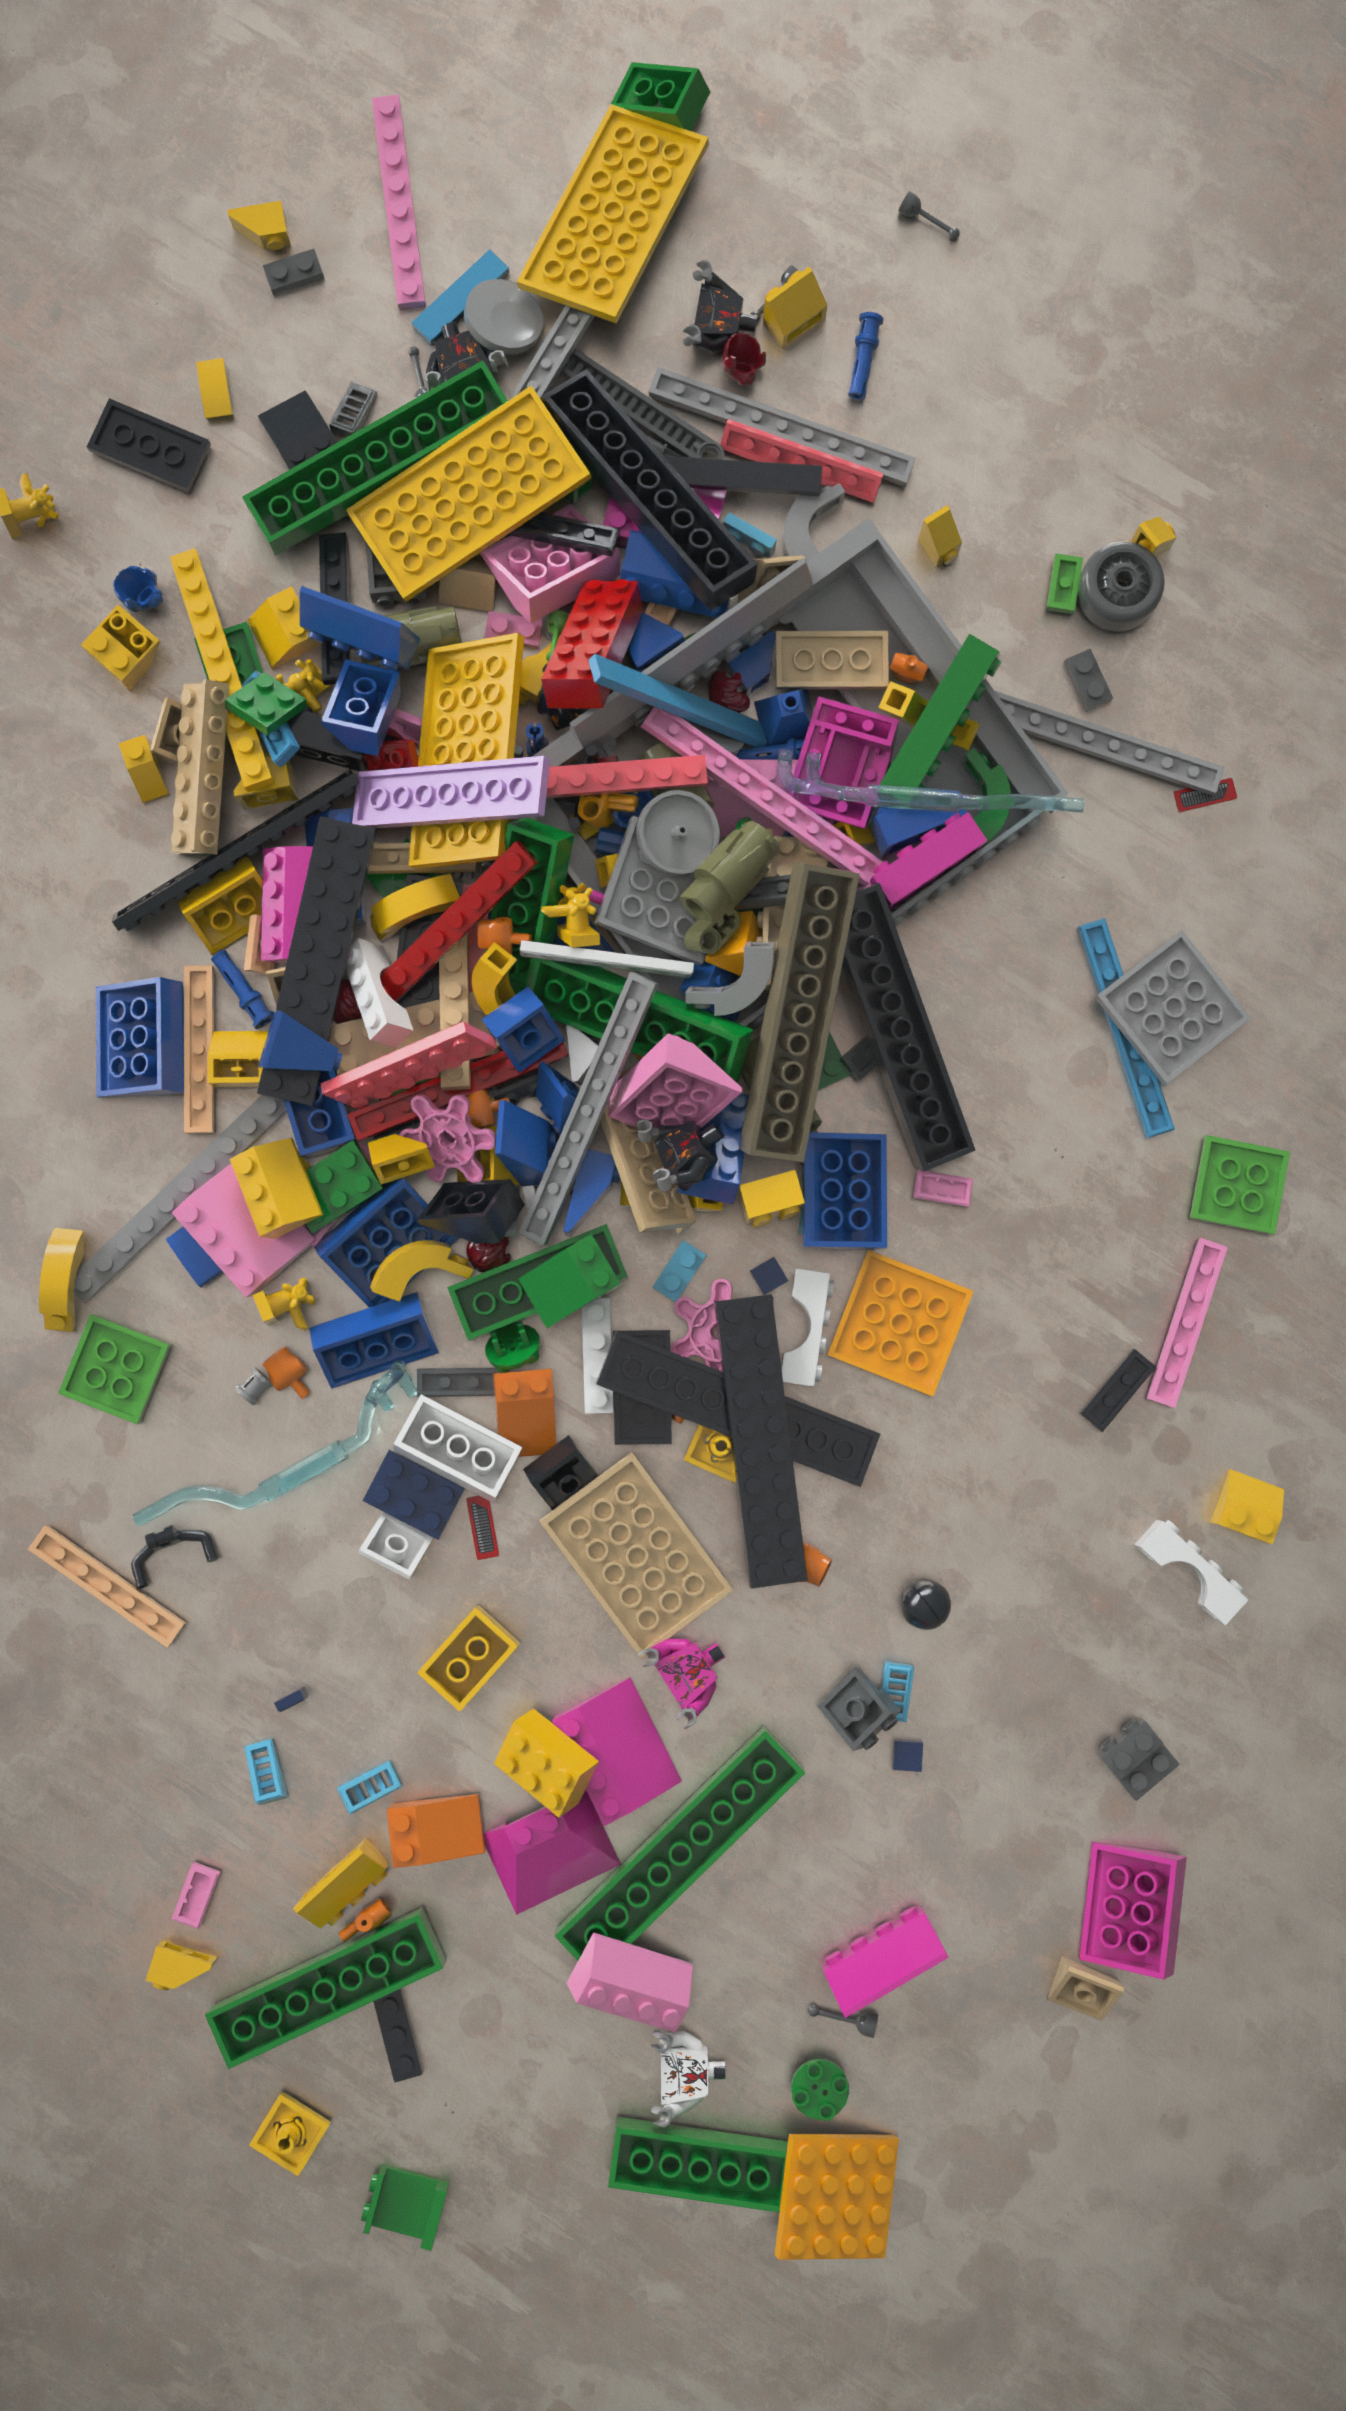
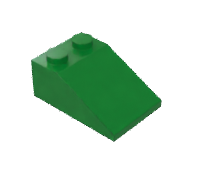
[611,62,711,131]
[518,1234,621,1328]

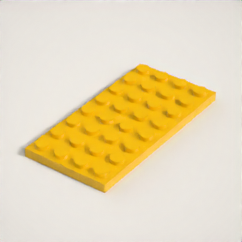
[517,104,709,324]
[346,386,592,602]
[408,633,525,869]

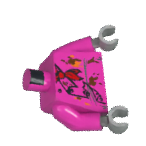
[638,1639,726,1729]

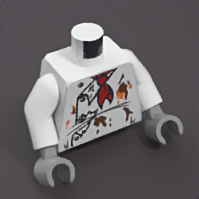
[651,2030,726,2127]

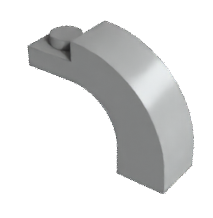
[783,483,845,562]
[685,942,776,1016]

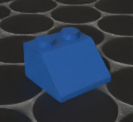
[481,987,565,1073]
[536,1061,579,1135]

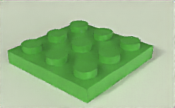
[1189,1135,1290,1235]
[58,1314,171,1424]

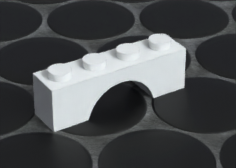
[346,938,414,1048]
[781,1269,834,1387]
[582,1298,614,1414]
[1134,1520,1248,1626]

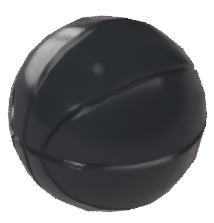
[900,1579,951,1630]

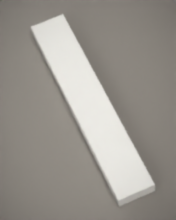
[520,940,694,978]

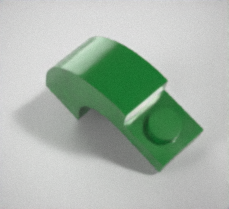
[961,748,1011,851]

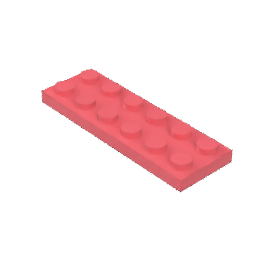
[321,1021,497,1109]

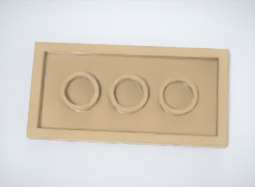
[775,631,889,690]

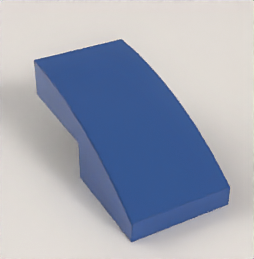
[166,1227,223,1288]

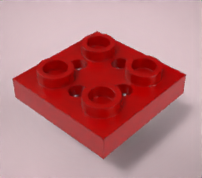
[364,739,419,771]

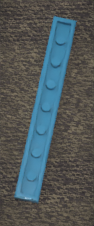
[589,654,767,747]
[1077,918,1175,1139]

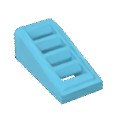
[881,1661,914,1722]
[244,1739,288,1805]
[336,1761,402,1815]

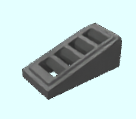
[329,381,377,438]

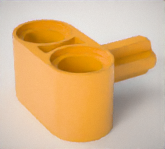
[578,793,638,829]

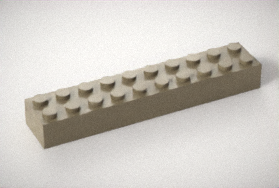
[739,861,860,1163]

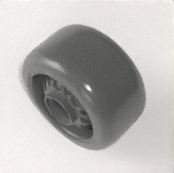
[1077,541,1165,632]

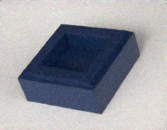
[750,1257,788,1295]
[274,1686,308,1713]
[892,1739,923,1772]

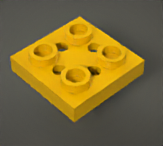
[683,1425,736,1483]
[249,2091,331,2176]

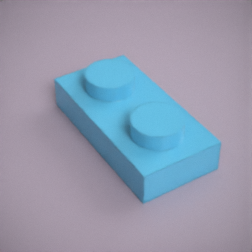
[723,513,777,557]
[652,1240,707,1302]

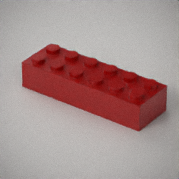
[541,579,643,708]

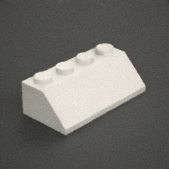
[393,1395,522,1503]

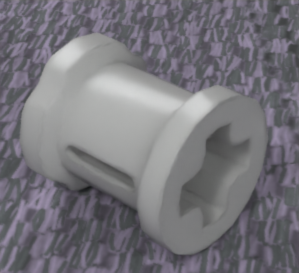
[235,1367,272,1405]

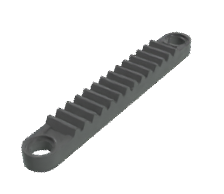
[539,338,724,460]

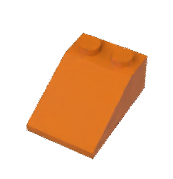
[493,1368,556,1457]
[387,1794,485,1868]

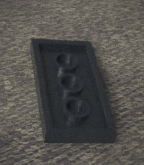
[87,398,211,493]
[613,1330,672,1445]

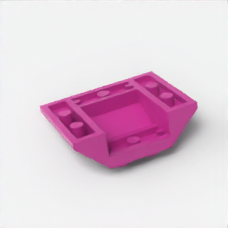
[787,696,900,829]
[483,1789,621,1915]

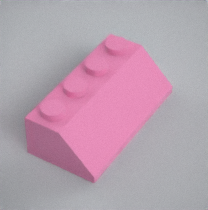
[567,1933,693,2033]

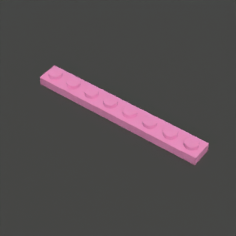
[372,94,426,309]

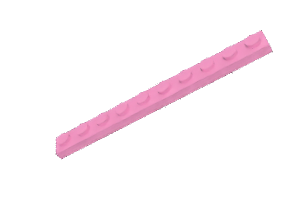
[641,707,883,886]

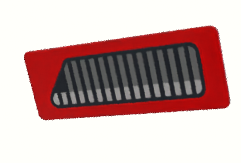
[1173,778,1237,812]
[466,1496,499,1560]

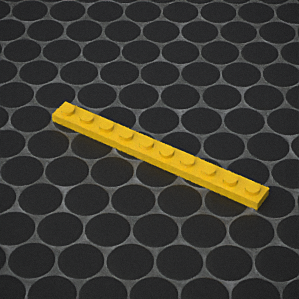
[170,548,274,792]

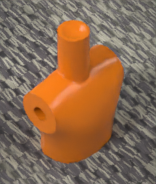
[889,653,928,683]
[478,917,532,955]
[467,1090,509,1129]
[262,1346,310,1399]
[802,1542,832,1587]
[338,1897,392,1943]

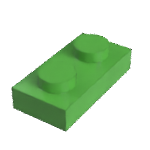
[1046,553,1083,614]

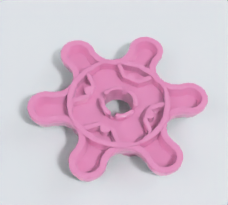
[400,1094,496,1183]
[671,1278,733,1372]

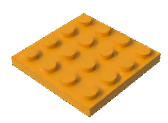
[827,1250,974,1397]
[774,2134,899,2260]

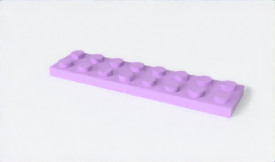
[352,756,550,828]

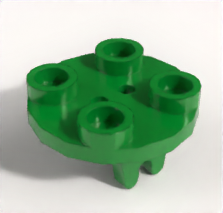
[485,1321,541,1373]
[791,2059,849,2121]

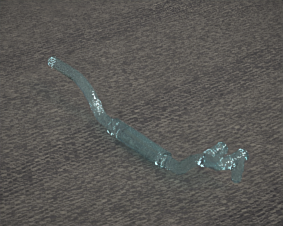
[777,749,1084,813]
[132,1360,417,1527]

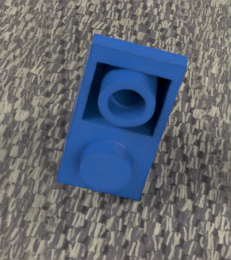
[727,631,775,696]

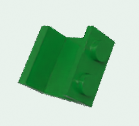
[361,2164,450,2251]

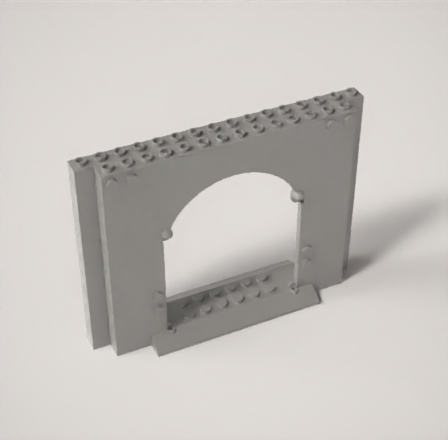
[530,518,1068,1030]

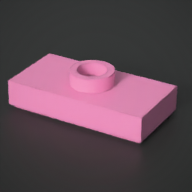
[913,1170,973,1207]
[172,1862,221,1929]

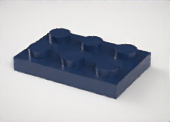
[362,1450,465,1540]

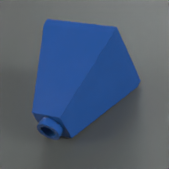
[627,612,685,672]
[754,689,813,755]
[258,1010,342,1071]

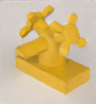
[0,473,59,539]
[276,659,333,713]
[541,883,600,948]
[252,1277,316,1331]

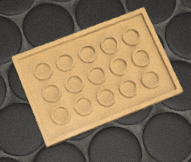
[539,1452,733,1659]

